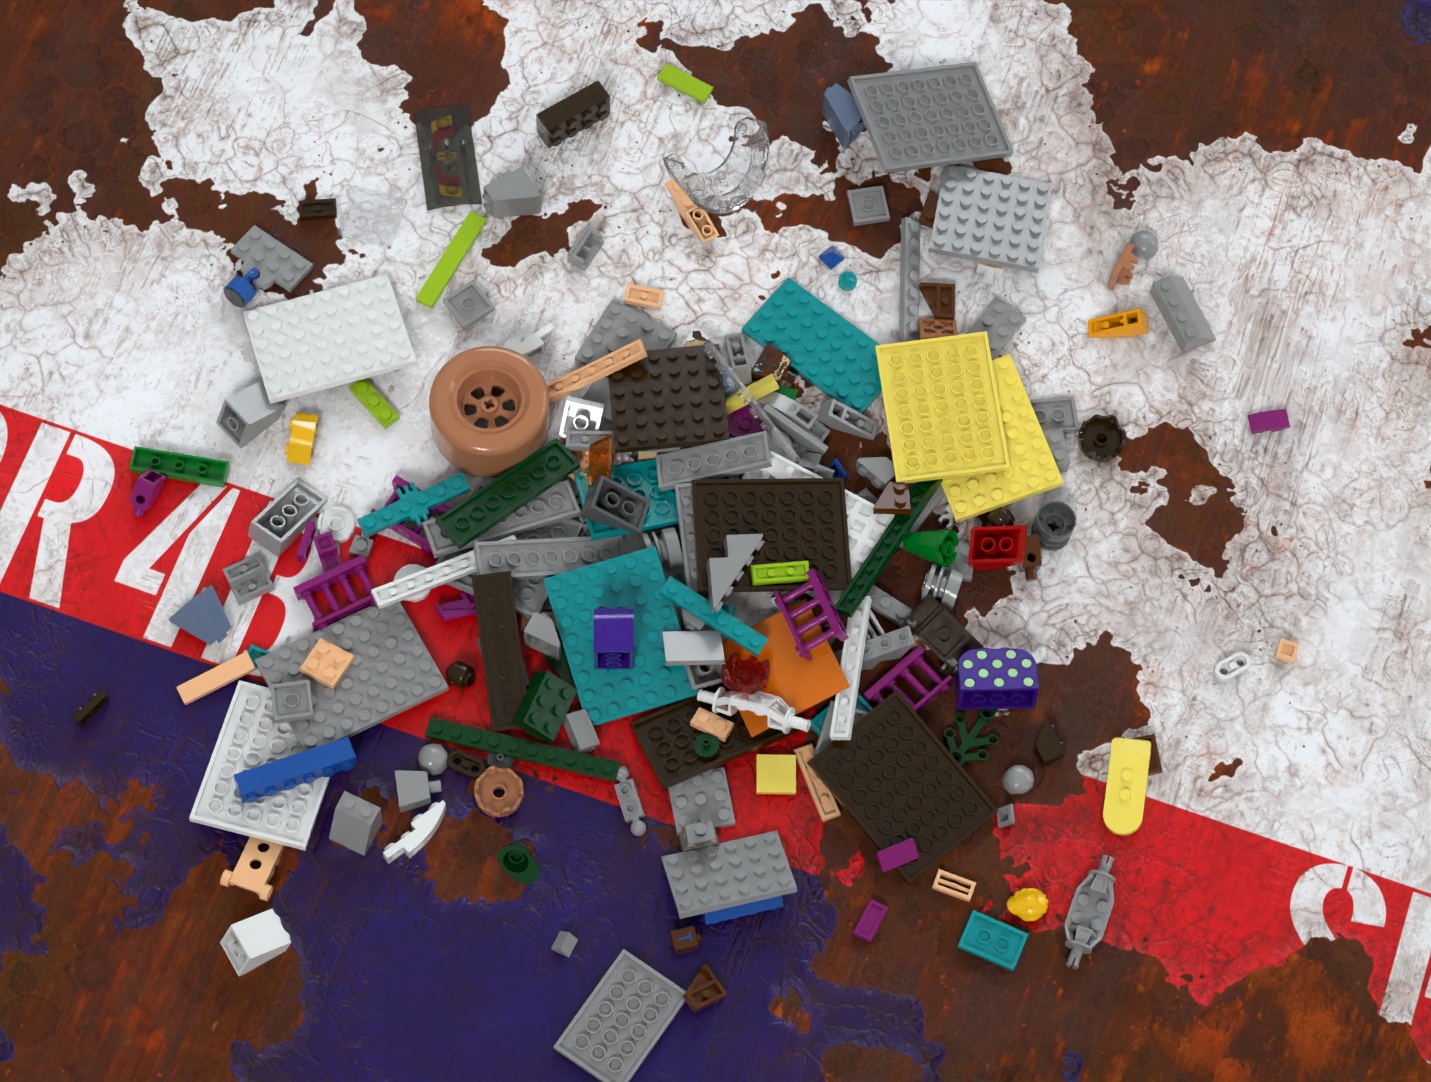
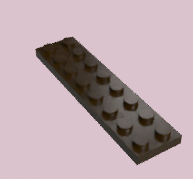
[471,571,527,732]

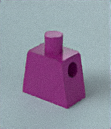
[130,469,167,517]

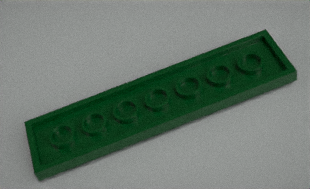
[435,438,580,549]

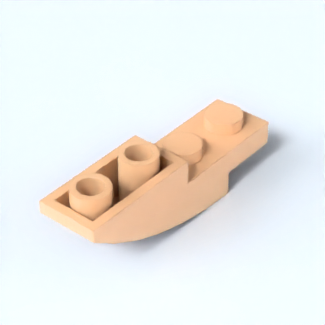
[665,174,719,244]

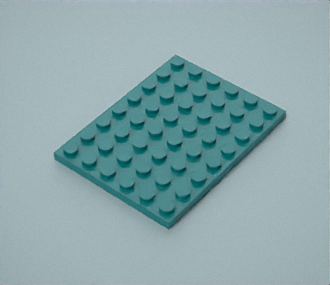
[543,546,699,727]

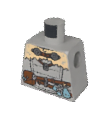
[679,820,719,852]

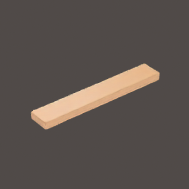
[546,339,647,404]

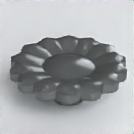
[487,753,514,769]

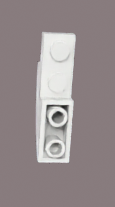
[502,322,555,360]
[383,800,446,864]

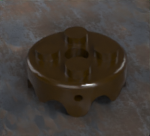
[1078,414,1126,462]

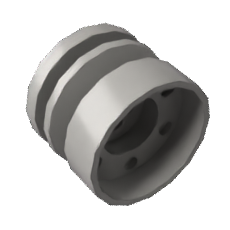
[641,527,683,569]
[921,563,964,611]

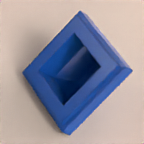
[818,246,845,270]

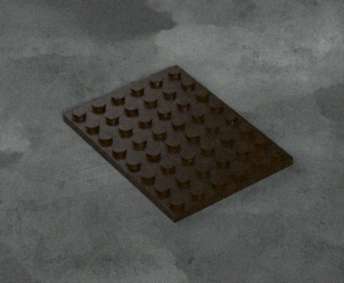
[691,478,852,593]
[807,690,999,885]

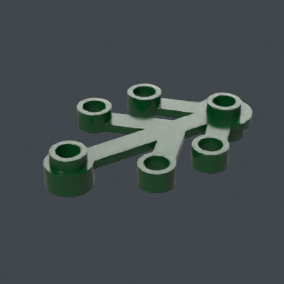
[943,708,999,767]

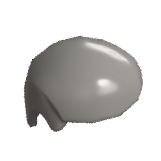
[1129,231,1158,260]
[418,743,448,776]
[1002,765,1035,795]

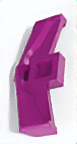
[435,592,477,621]

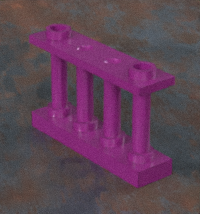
[371,475,452,554]
[293,555,376,632]
[773,568,849,661]
[863,645,953,713]

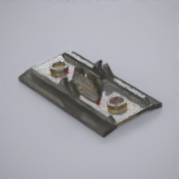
[414,106,482,211]

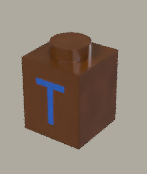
[670,926,701,955]

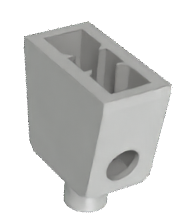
[395,770,442,812]

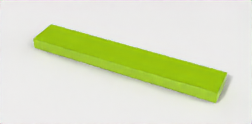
[416,211,487,309]

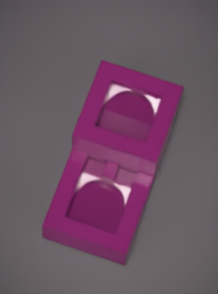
[1247,409,1291,435]
[313,532,342,573]

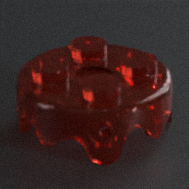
[721,652,770,694]

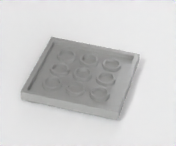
[575,299,677,378]

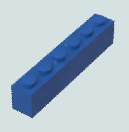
[234,737,356,804]

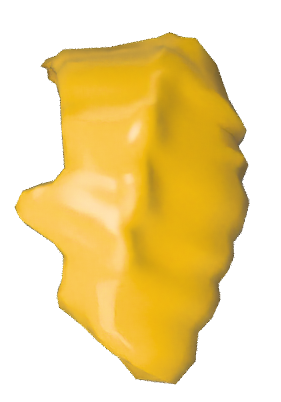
[1007,888,1049,922]

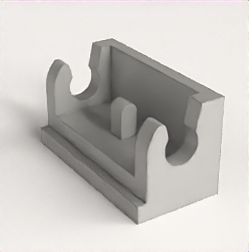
[567,225,604,271]
[563,709,600,754]

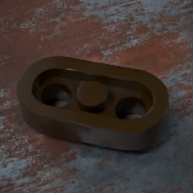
[447,750,485,779]

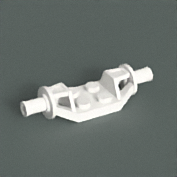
[697,687,811,734]

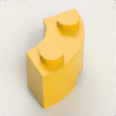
[285,412,319,465]

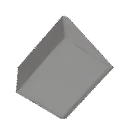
[551,931,578,958]

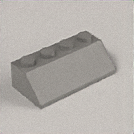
[1150,276,1216,353]

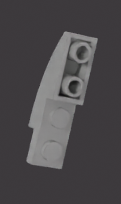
[756,391,830,442]

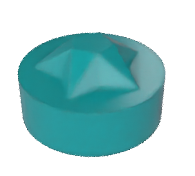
[838,272,857,291]

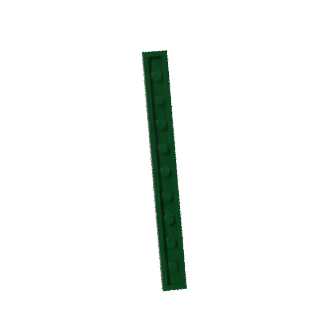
[835,479,943,618]
[425,717,621,783]

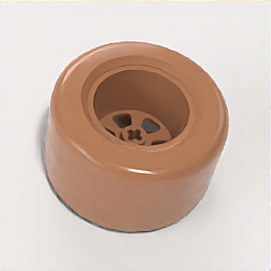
[429,346,550,478]

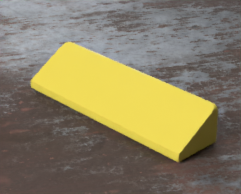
[725,374,779,415]

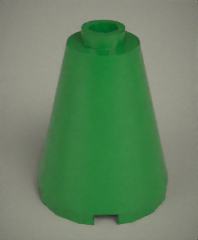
[903,529,959,567]

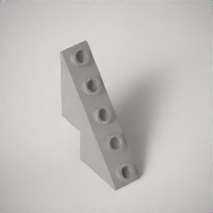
[706,534,765,614]
[834,626,915,670]

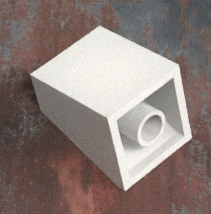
[220,909,291,976]

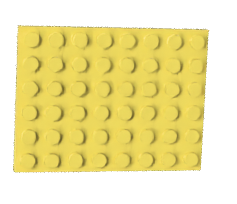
[875,331,1010,484]
[941,354,1064,523]

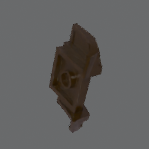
[902,593,984,677]

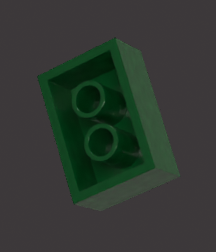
[512,670,577,743]

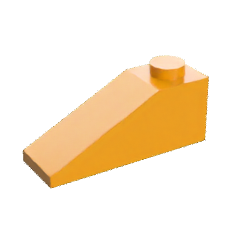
[1088,308,1149,338]

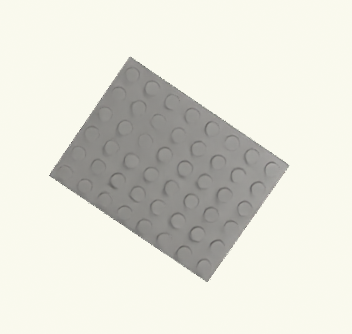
[847,62,1014,173]
[255,601,449,751]

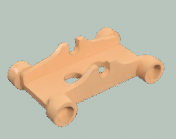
[220,837,285,901]

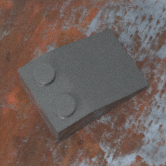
[581,475,651,534]

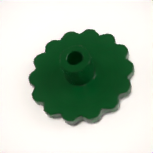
[693,733,720,758]

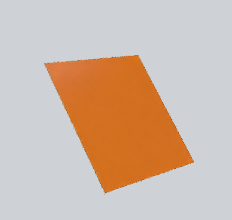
[722,598,850,737]

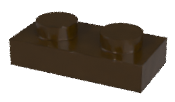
[299,198,337,220]
[73,690,109,728]

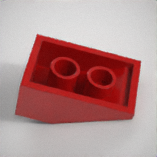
[968,525,1027,571]

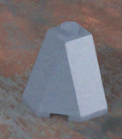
[168,585,232,645]

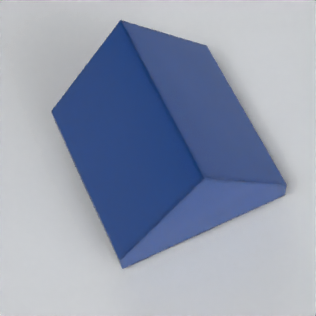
[827,459,848,480]

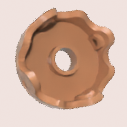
[474,766,524,817]

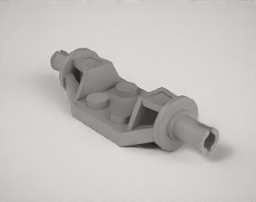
[1063,855,1115,969]

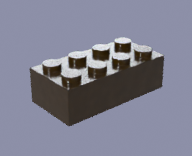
[536,81,610,149]

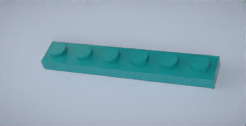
[659,576,768,657]

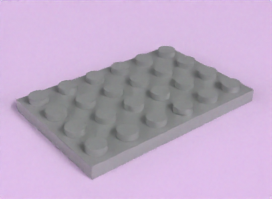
[661,830,797,919]
[553,949,686,1082]

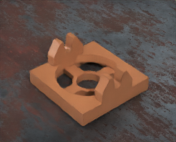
[1107,243,1138,291]
[918,318,957,340]

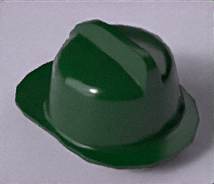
[497,843,540,884]

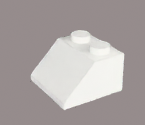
[558,396,605,438]

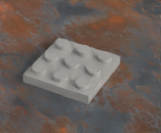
[668,767,736,835]

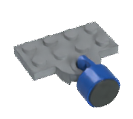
[224,225,313,308]

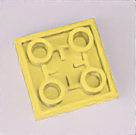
[756,754,796,795]

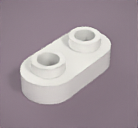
[1214,652,1251,682]

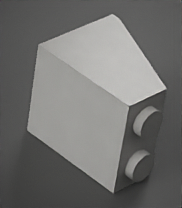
[482,167,541,218]
[216,382,283,448]
[329,791,383,856]

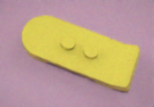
[1103,737,1152,836]

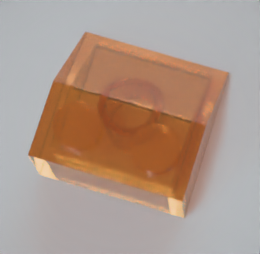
[584,435,613,487]

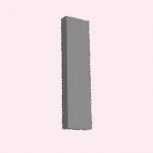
[759,404,828,457]

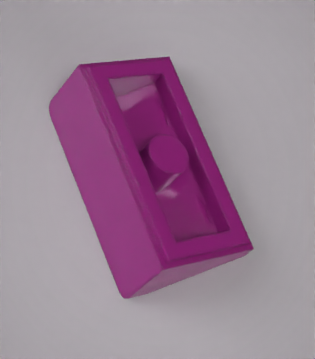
[875,838,919,873]

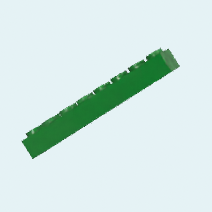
[129,446,230,488]

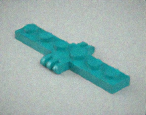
[357,472,471,538]

